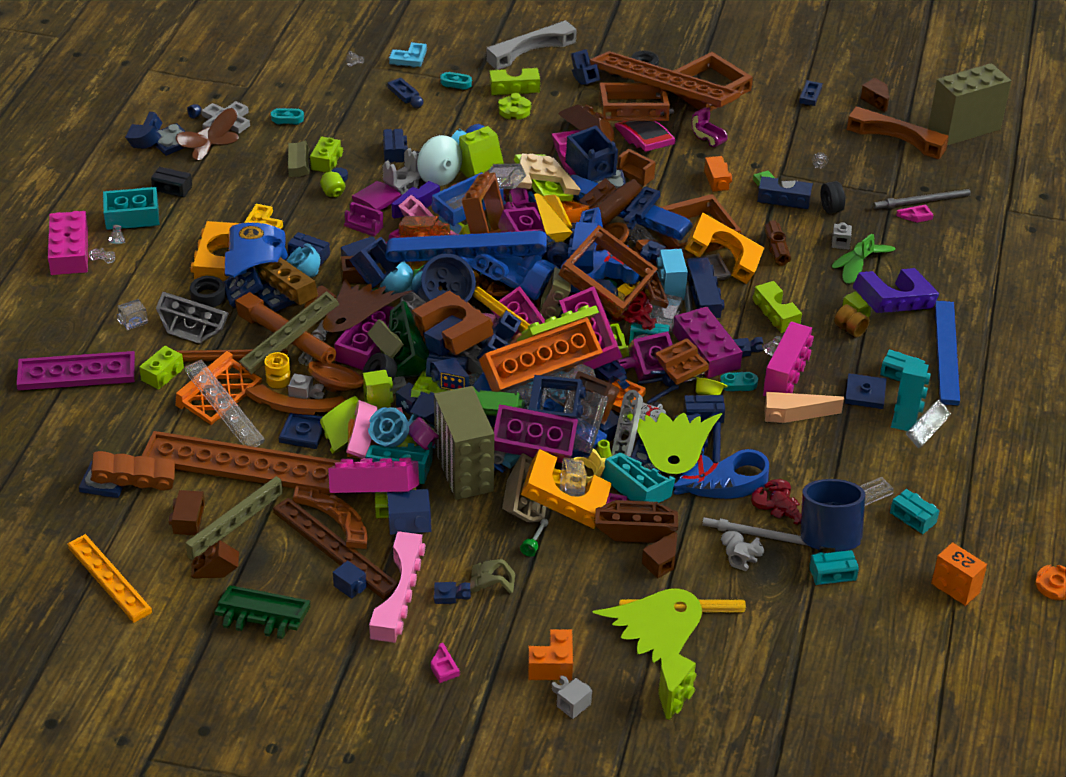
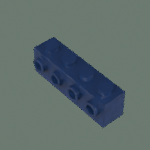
[686,257,724,318]

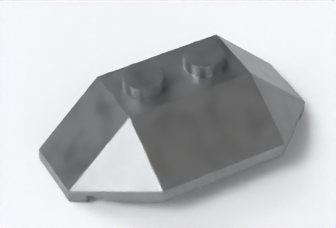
[156,292,229,344]

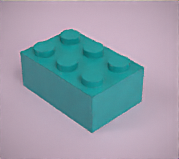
[103,187,160,230]

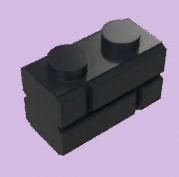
[151,167,192,198]

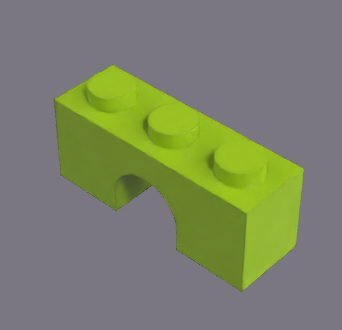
[490,68,540,95]
[753,281,802,333]

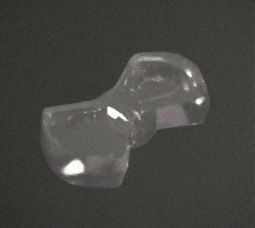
[89,248,116,264]

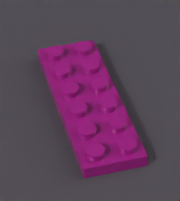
[17,351,135,390]

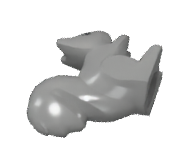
[721,531,764,571]

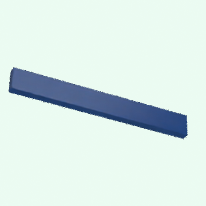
[935,301,960,406]

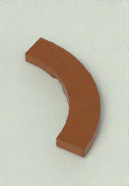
[245,384,346,415]
[293,485,367,549]

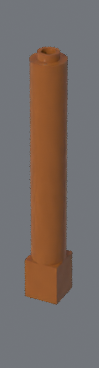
[235,292,336,365]

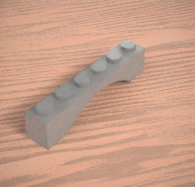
[487,21,576,70]

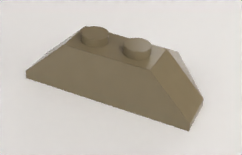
[502,453,546,522]

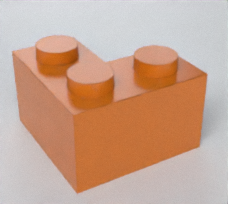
[528,629,573,680]

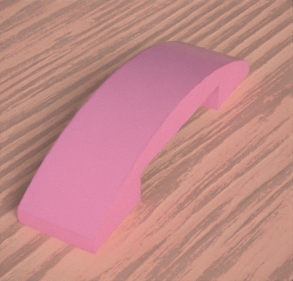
[346,400,377,459]

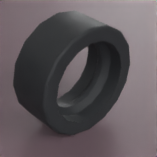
[190,276,226,307]

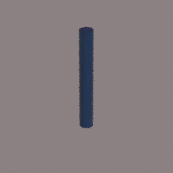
[713,421,721,463]

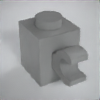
[288,373,324,399]
[552,676,592,719]

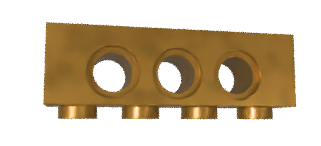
[258,257,318,305]

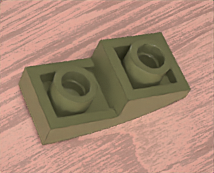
[367,319,404,359]

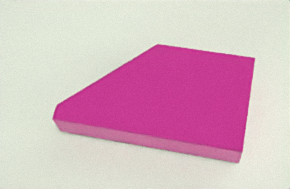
[896,205,933,223]
[431,643,460,683]

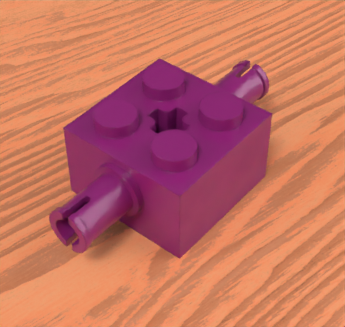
[498,202,545,232]
[616,331,673,381]

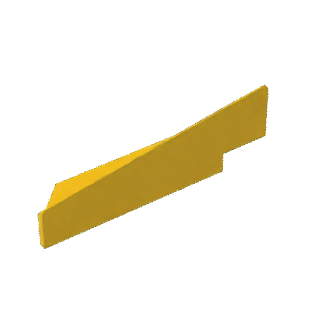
[534,194,572,242]

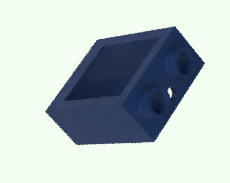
[349,237,401,288]
[528,375,586,424]

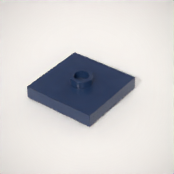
[845,373,886,409]

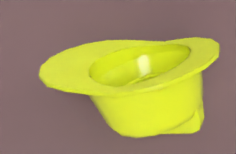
[694,376,728,395]

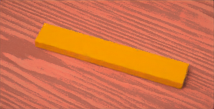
[67,534,152,623]

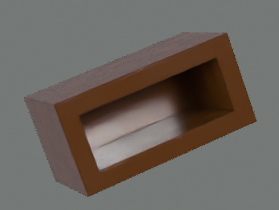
[169,490,205,535]

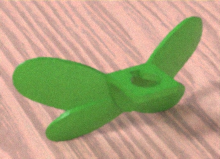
[832,234,895,284]

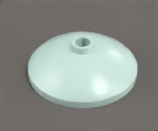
[417,135,462,186]

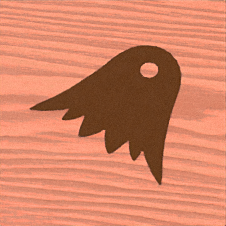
[323,279,413,332]

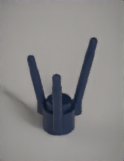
[637,370,681,404]

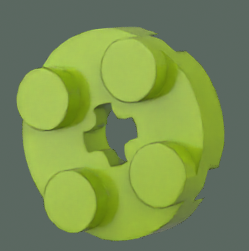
[498,93,531,120]

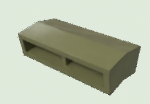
[288,140,309,177]

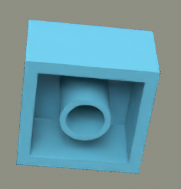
[656,249,688,301]

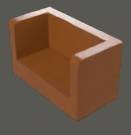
[617,149,656,186]

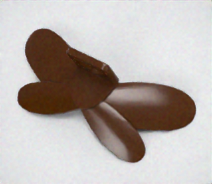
[176,108,238,160]

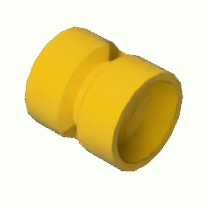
[265,352,291,389]

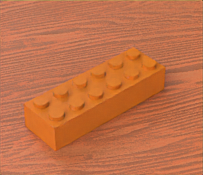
[479,317,603,392]

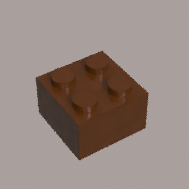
[563,371,620,425]

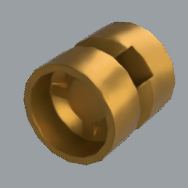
[834,304,870,338]

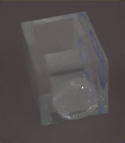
[117,299,148,330]

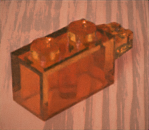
[398,216,450,238]

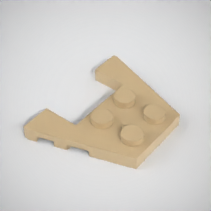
[515,153,581,196]

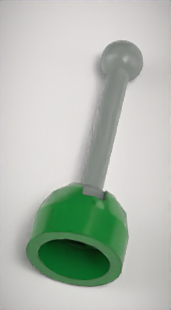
[520,518,548,557]

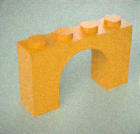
[685,213,764,284]
[191,221,241,281]
[521,449,612,529]

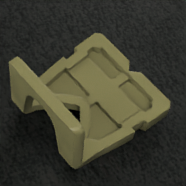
[470,559,515,594]

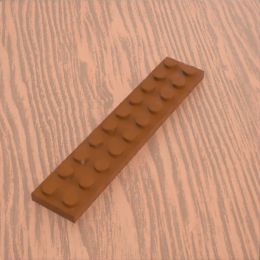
[590,51,740,107]
[142,431,341,495]

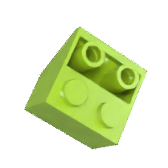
[659,651,697,720]

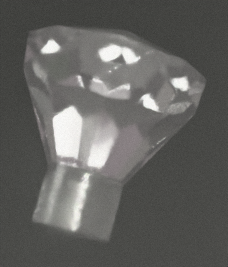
[346,51,364,66]
[108,225,125,244]
[763,336,782,356]

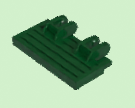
[215,585,310,639]

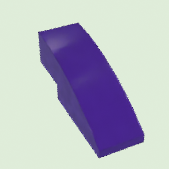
[392,181,440,219]

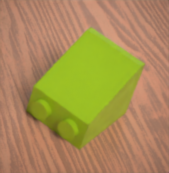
[459,126,504,178]

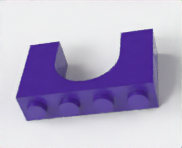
[853,268,940,313]

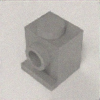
[832,222,852,250]

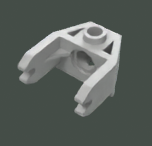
[382,148,421,195]

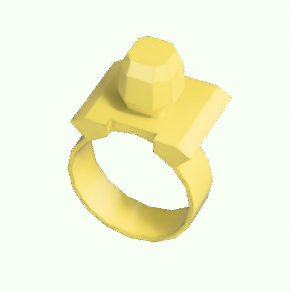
[568,449,606,483]

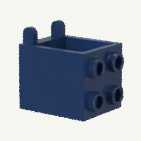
[566,126,618,183]

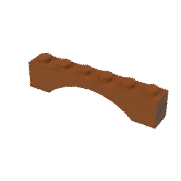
[847,106,949,159]

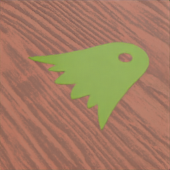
[627,412,722,474]
[592,589,702,664]

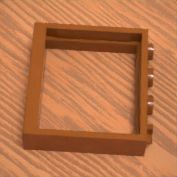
[672,52,753,111]
[599,83,670,121]
[461,171,504,234]
[655,194,741,258]
[558,225,658,319]

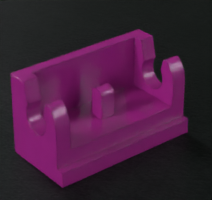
[344,202,383,237]

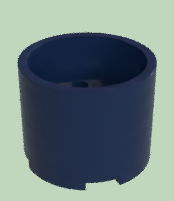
[411,254,476,303]
[801,479,865,552]

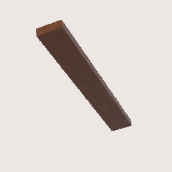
[273,498,399,600]

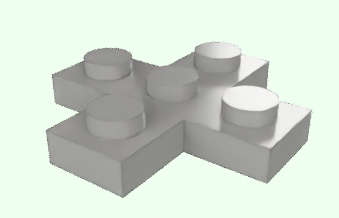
[201,101,250,133]

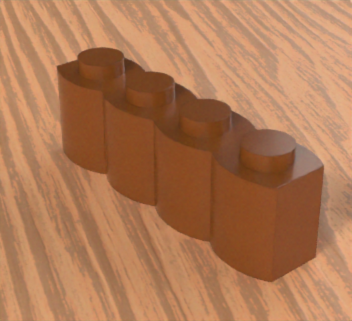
[90,451,175,490]

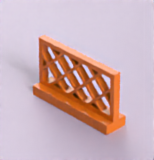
[175,351,262,425]

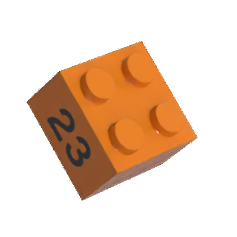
[931,542,987,606]

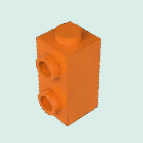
[704,156,732,192]

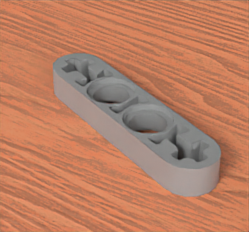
[611,390,643,457]

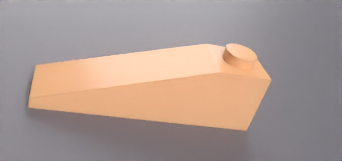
[765,392,844,423]

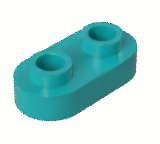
[440,72,472,90]
[271,108,304,124]
[720,372,758,391]

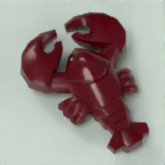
[609,292,657,330]
[751,479,801,525]

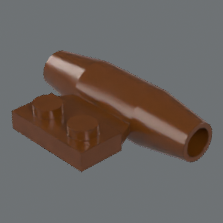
[579,178,642,227]

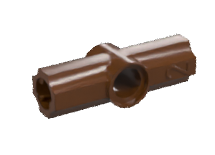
[764,220,791,266]

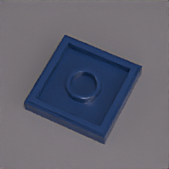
[279,413,324,449]

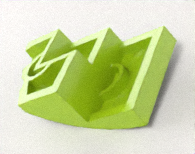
[320,396,359,454]

